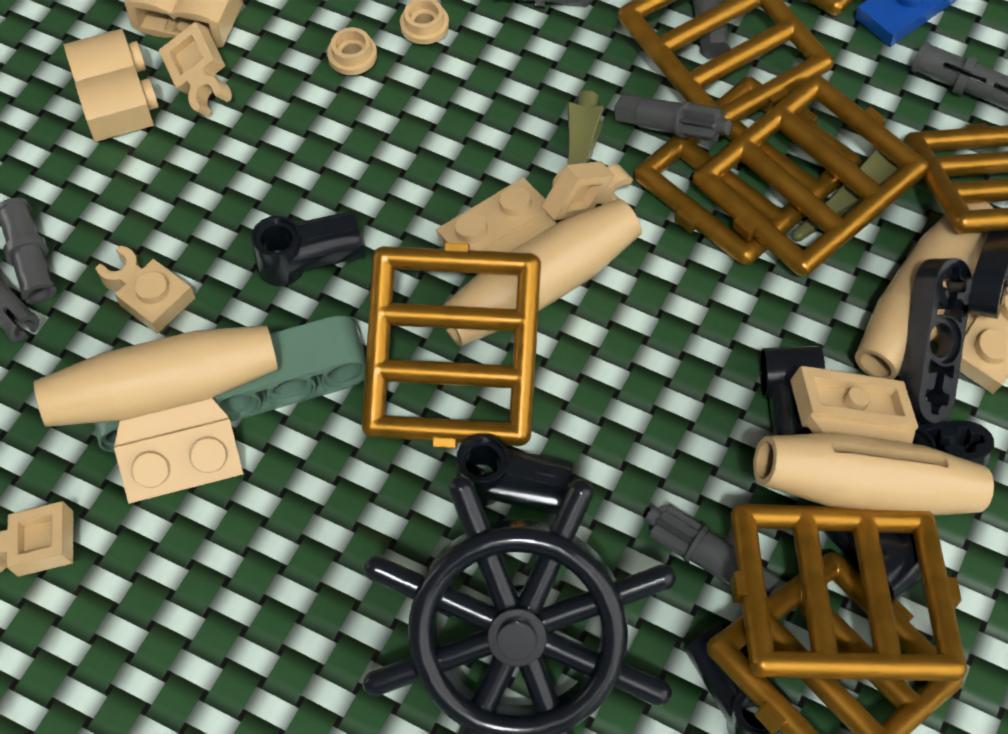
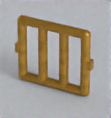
[618,0,834,125]
[693,75,929,276]
[634,77,861,266]
[903,123,1008,233]
[361,242,541,448]
[730,503,967,681]
[707,552,964,734]

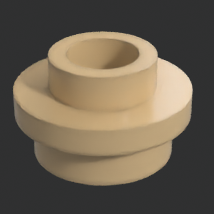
[400,0,449,44]
[327,27,377,75]

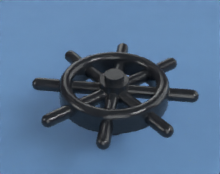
[363,476,676,734]

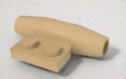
[436,177,642,347]
[855,202,1008,394]
[33,325,278,504]
[753,366,994,516]

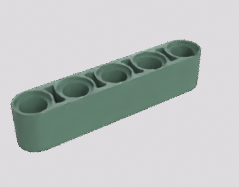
[94,316,366,453]

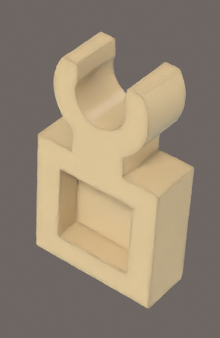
[159,21,232,117]
[542,161,633,221]
[96,245,195,334]
[0,501,73,577]

